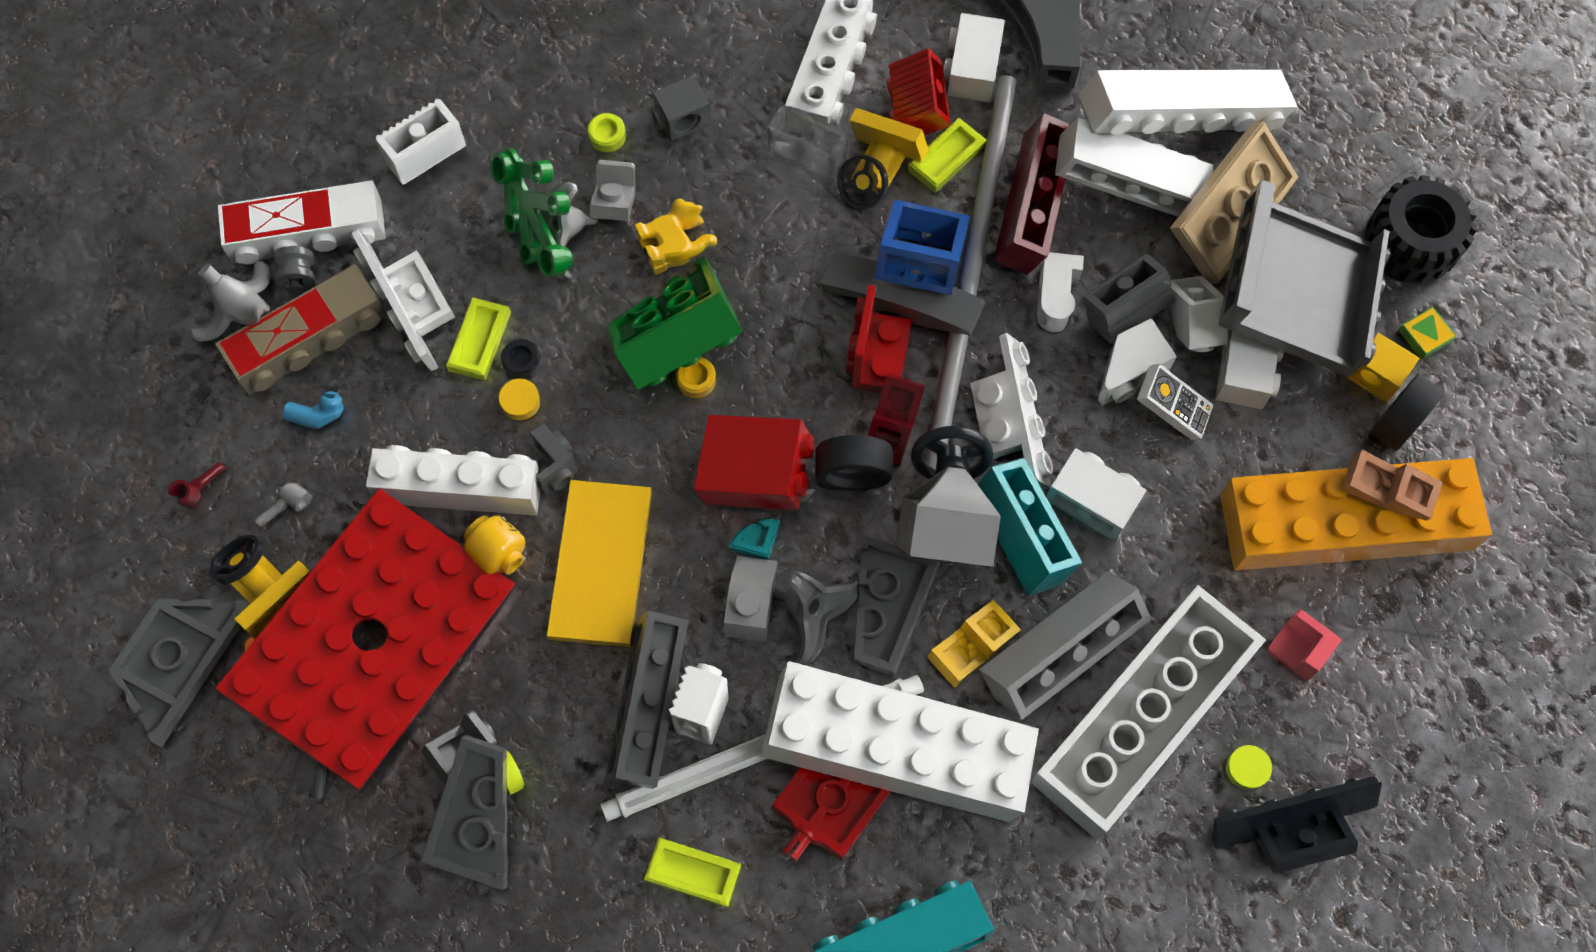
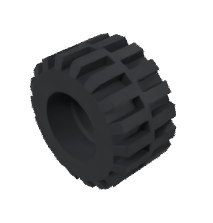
[1365,175,1478,283]

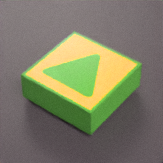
[1398,306,1457,360]

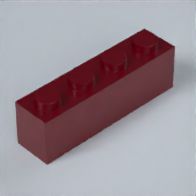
[993,113,1070,275]

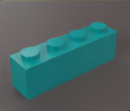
[812,880,994,952]

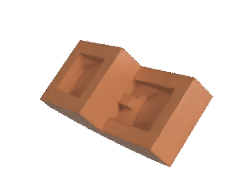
[1341,450,1443,520]

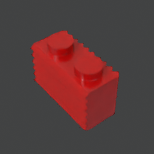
[886,48,950,135]

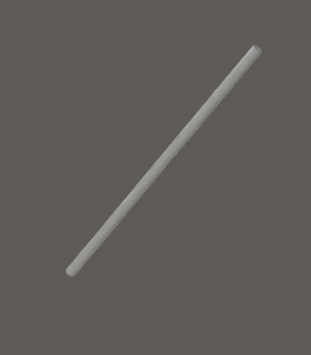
[920,75,1017,485]

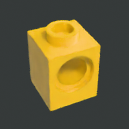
[1346,332,1420,403]

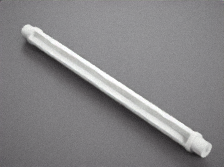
[600,675,924,822]

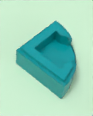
[729,519,780,560]

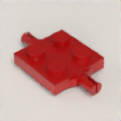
[771,767,891,863]

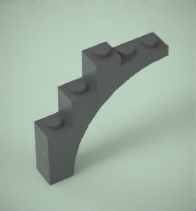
[999,0,1080,88]

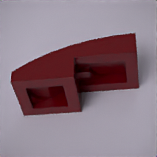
[867,373,926,466]

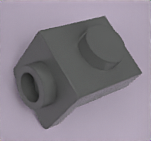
[530,423,578,495]
[421,710,497,785]

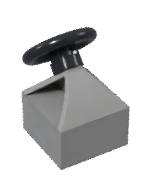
[896,426,1001,567]

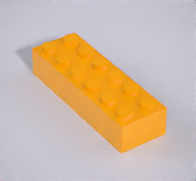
[1220,458,1492,571]

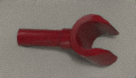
[168,462,225,507]

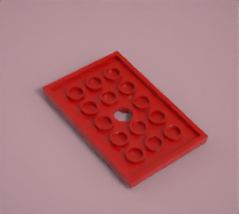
[215,488,515,791]

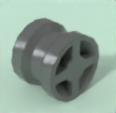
[274,246,315,292]

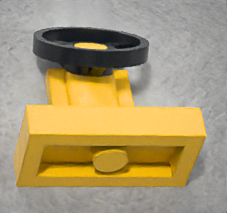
[837,108,929,209]
[210,535,310,639]

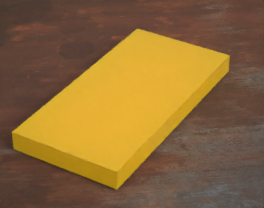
[547,480,652,648]

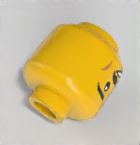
[463,515,526,575]

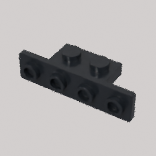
[1212,776,1382,874]

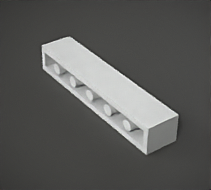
[1079,70,1297,135]

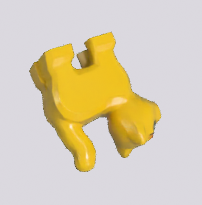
[635,199,717,275]

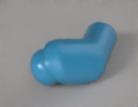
[283,391,344,429]

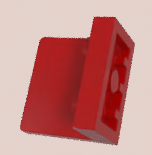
[846,284,912,393]

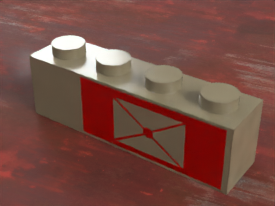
[215,264,387,396]

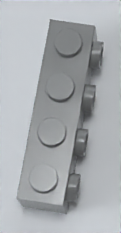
[979,572,1151,720]

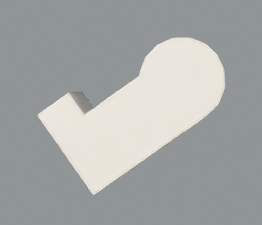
[1037,252,1084,332]

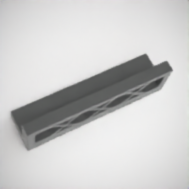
[604,610,689,789]

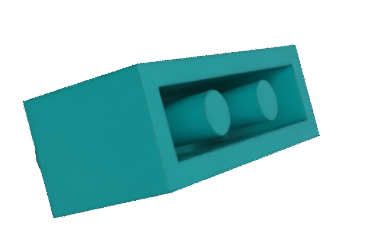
[977,458,1082,596]

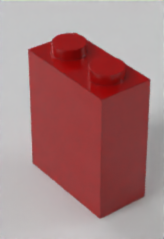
[694,415,814,511]

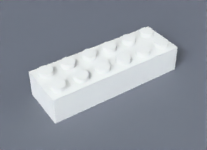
[1030,585,1266,841]
[760,661,1039,823]

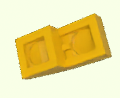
[927,600,1021,688]

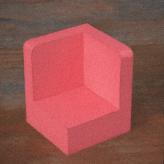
[1267,609,1342,681]

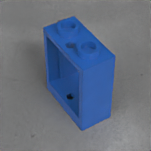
[874,200,970,295]

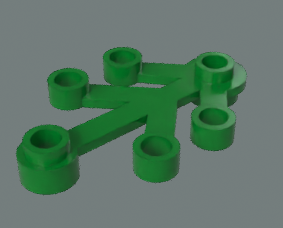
[490,148,573,277]

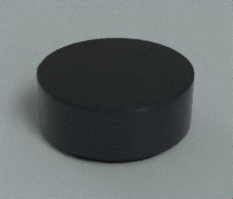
[501,339,542,380]

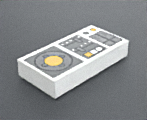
[1137,364,1213,440]

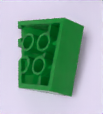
[608,255,743,390]

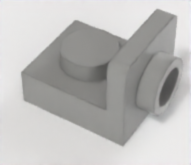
[590,160,635,221]

